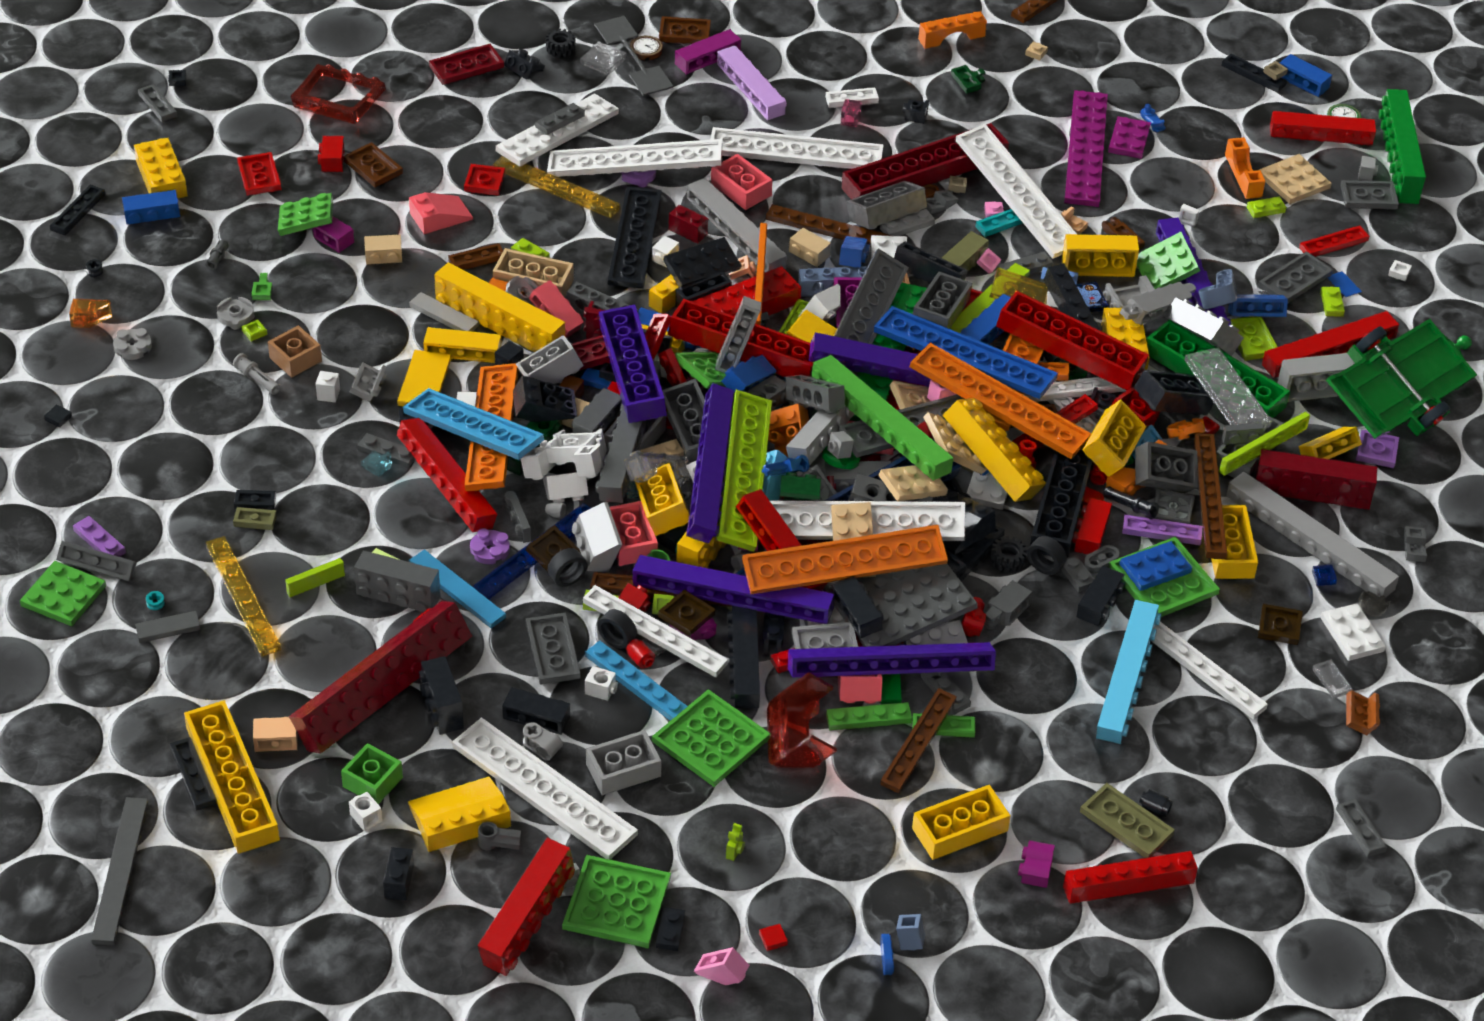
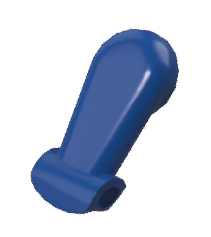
[1140,104,1166,132]

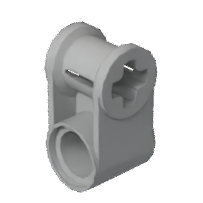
[523,723,563,761]

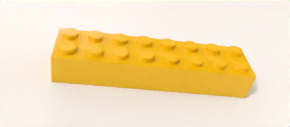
[434,262,565,352]
[184,700,280,854]

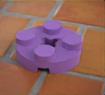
[621,170,656,187]
[470,528,510,564]

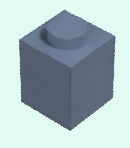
[896,914,925,950]

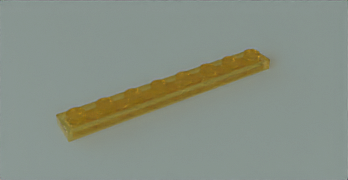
[493,156,620,218]
[206,536,281,657]

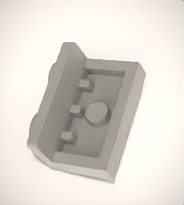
[349,362,387,402]

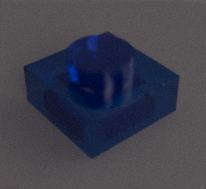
[1312,565,1337,586]

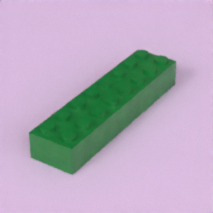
[1379,89,1426,204]
[1146,320,1290,418]

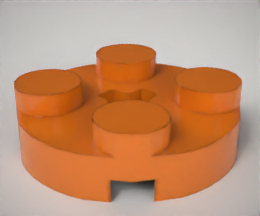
[1166,418,1205,440]

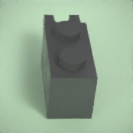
[984,580,1032,630]

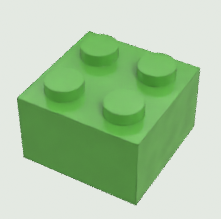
[341,743,403,804]

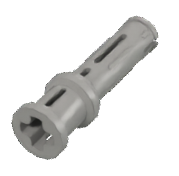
[233,353,281,395]

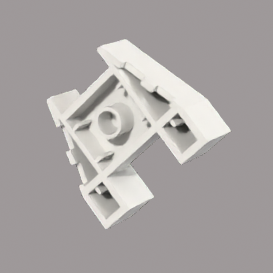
[521,428,607,480]

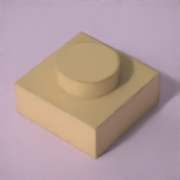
[1025,41,1048,61]

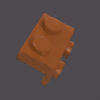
[1346,690,1380,736]

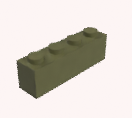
[942,231,989,270]

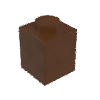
[559,375,584,399]

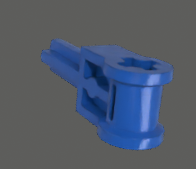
[762,455,809,476]

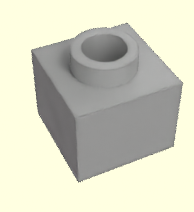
[1358,156,1378,181]
[827,431,854,459]

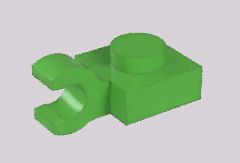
[252,273,273,301]

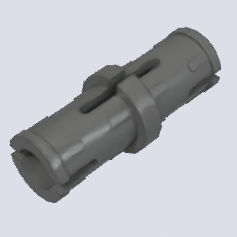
[205,239,229,270]

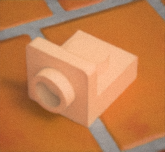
[1061,206,1088,235]
[729,255,757,280]

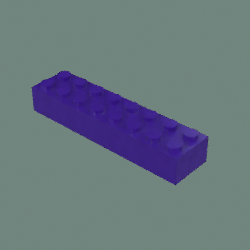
[598,305,667,423]

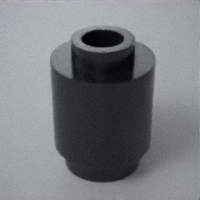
[1139,789,1173,817]

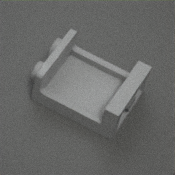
[1103,275,1155,308]

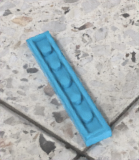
[409,549,506,628]

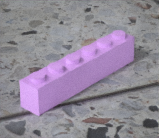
[717,46,787,120]

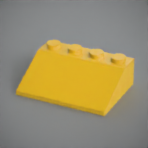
[408,777,511,852]

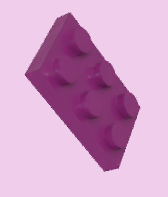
[1108,116,1151,159]

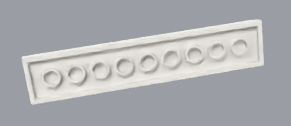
[956,124,1077,259]
[710,127,883,169]
[547,139,723,177]
[770,501,965,541]
[452,717,638,860]

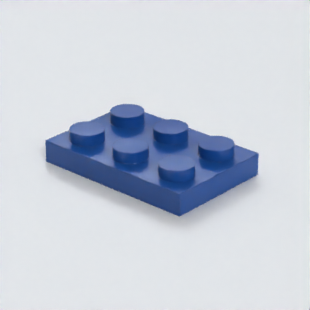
[1120,541,1192,591]

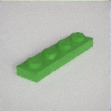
[826,702,912,731]

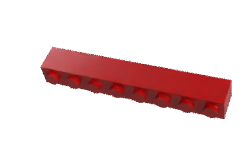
[1262,311,1400,379]
[397,418,497,532]

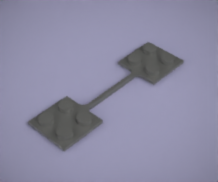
[594,16,673,96]

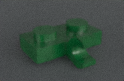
[951,65,986,94]

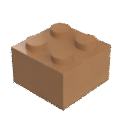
[268,325,322,378]

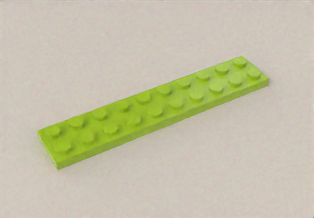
[716,389,772,552]

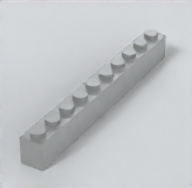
[1226,471,1399,601]

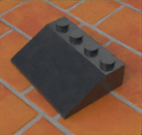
[932,488,996,554]

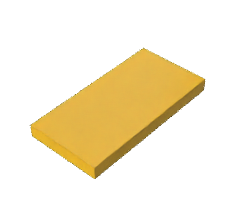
[397,350,451,406]

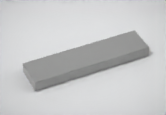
[409,292,479,332]

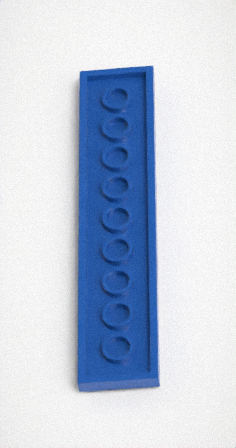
[874,306,1058,399]

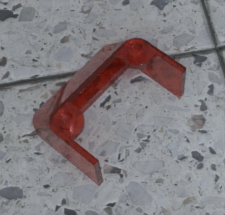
[767,672,837,768]

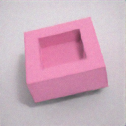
[984,202,1004,218]
[976,248,1001,274]

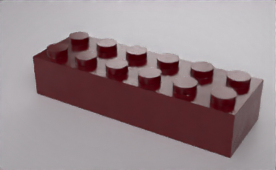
[1255,449,1377,510]

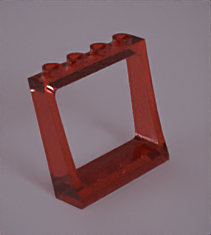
[291,64,386,124]

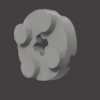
[505,276,538,306]
[217,297,255,330]
[113,328,152,360]

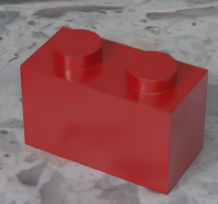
[318,136,345,172]

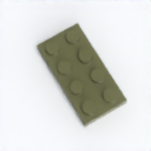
[1080,783,1175,858]

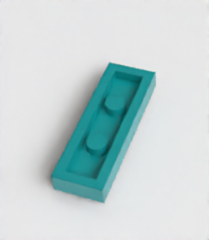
[975,209,1023,237]

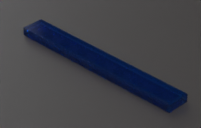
[472,503,591,600]

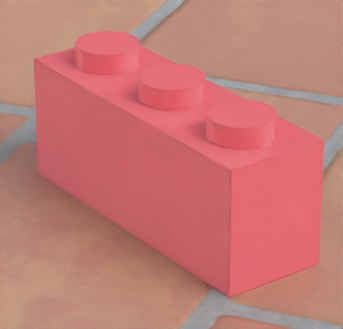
[529,280,584,338]

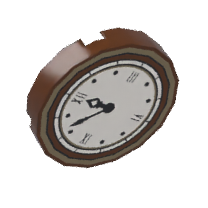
[630,35,663,60]

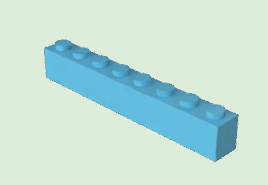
[1096,600,1161,744]

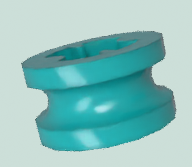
[146,591,165,610]

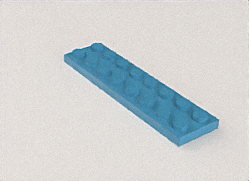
[403,388,544,460]

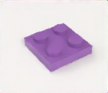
[1356,429,1399,468]

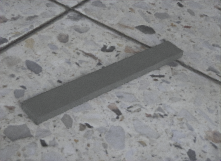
[91,797,148,946]

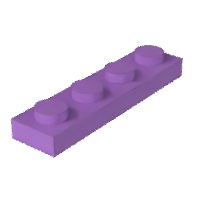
[1122,515,1203,545]

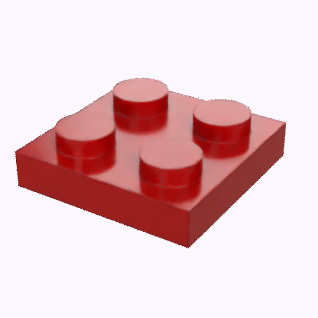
[464,164,505,195]

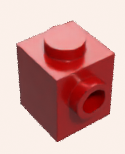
[618,583,651,612]

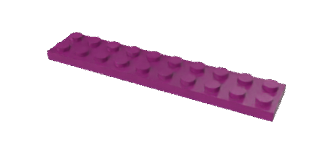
[1064,90,1108,207]

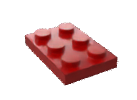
[237,152,282,196]

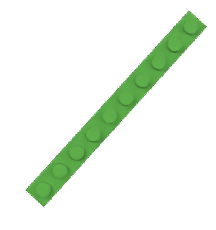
[812,355,954,481]

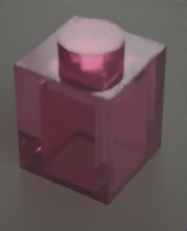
[840,99,862,127]

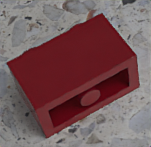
[669,205,708,244]

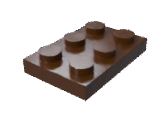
[659,16,711,44]
[343,142,403,188]

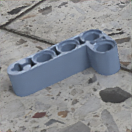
[1198,269,1237,309]

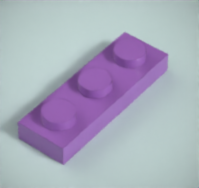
[73,516,126,557]

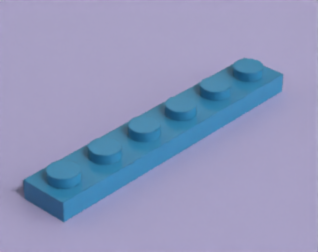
[585,641,688,721]

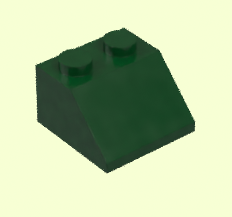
[779,472,821,501]

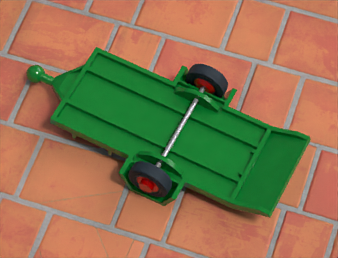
[1326,319,1477,439]

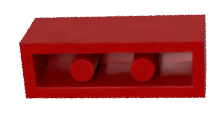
[1072,498,1112,555]

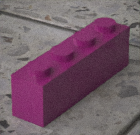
[675,29,741,74]

